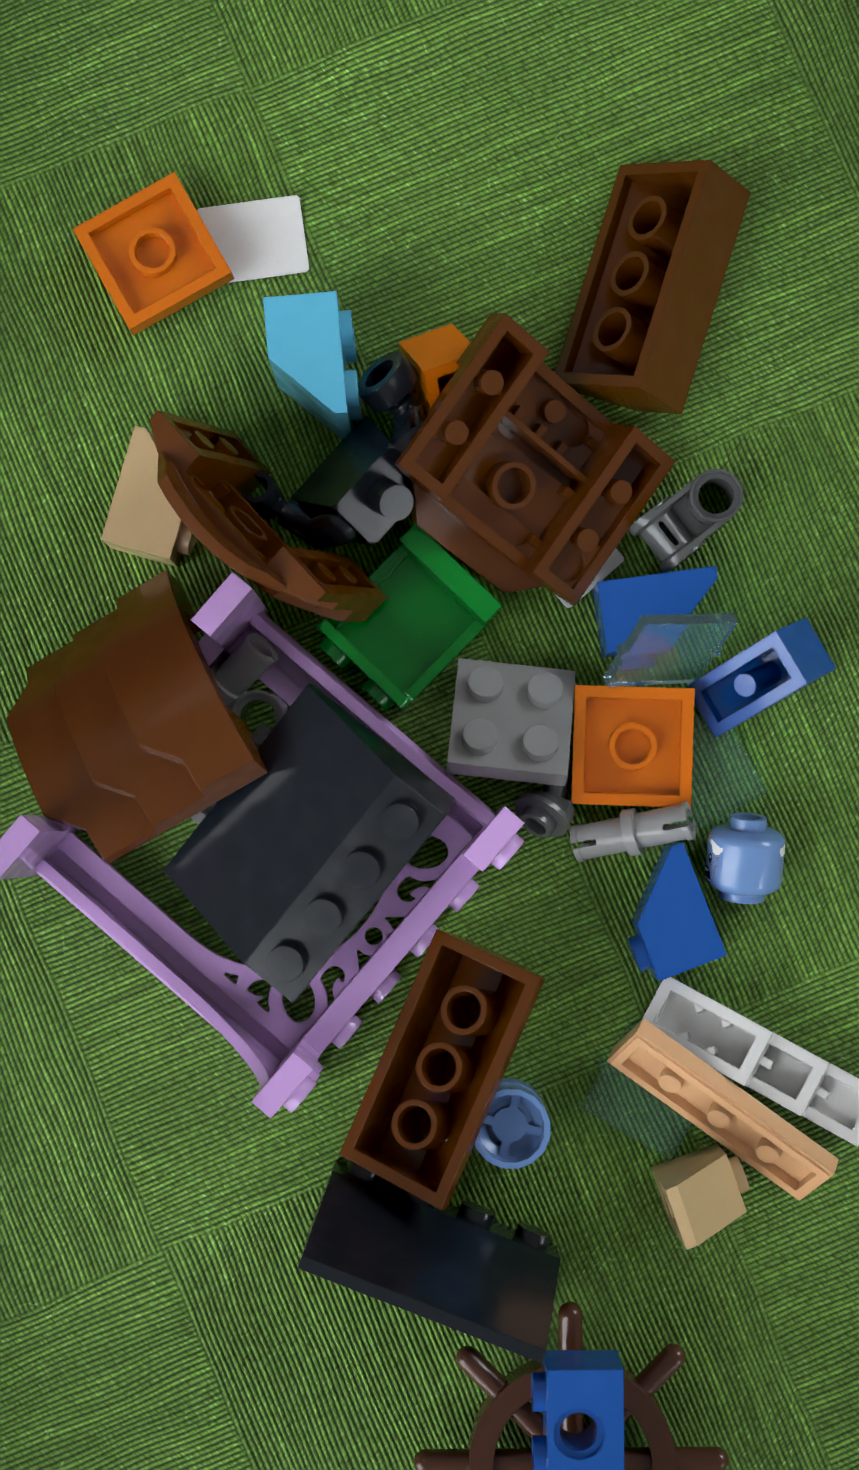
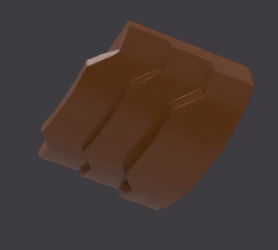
[395,313,676,606]
[150,410,387,622]
[6,570,268,864]

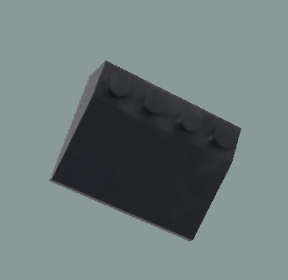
[164,683,455,1003]
[298,1160,561,1363]

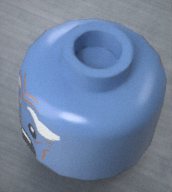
[705,812,785,904]

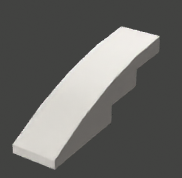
[642,977,859,1147]

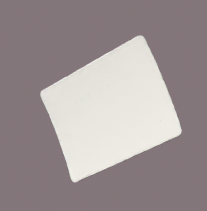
[197,195,309,283]

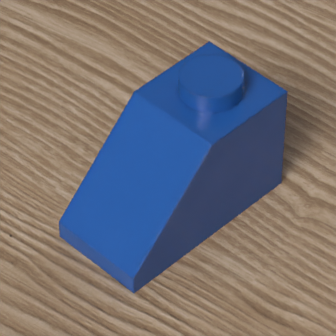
[592,566,718,666]
[685,618,837,738]
[627,842,727,981]

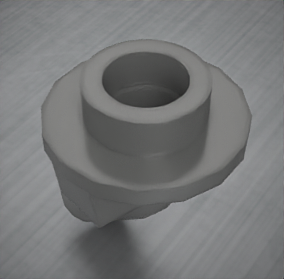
[515,756,575,838]

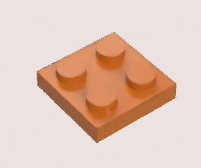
[73,172,234,336]
[571,685,695,808]

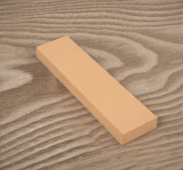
[607,1018,839,1201]

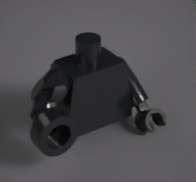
[241,351,427,551]

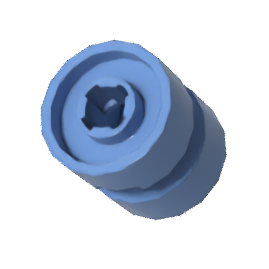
[474,1078,550,1169]

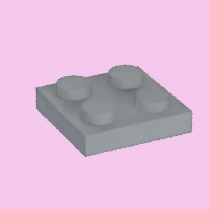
[446,658,576,786]

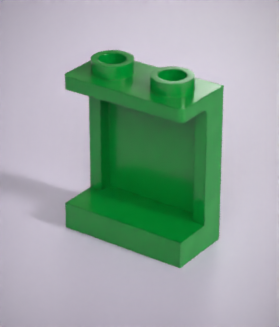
[316,524,502,712]

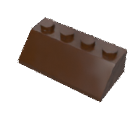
[555,160,751,414]
[339,929,545,1210]

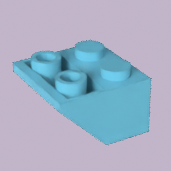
[263,291,362,439]

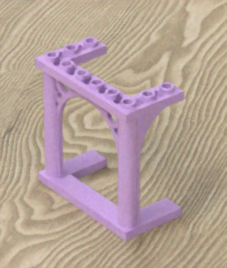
[0,572,524,1119]

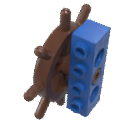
[414,1302,729,1470]

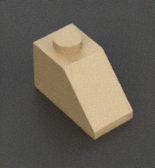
[101,425,196,567]
[650,1144,750,1250]

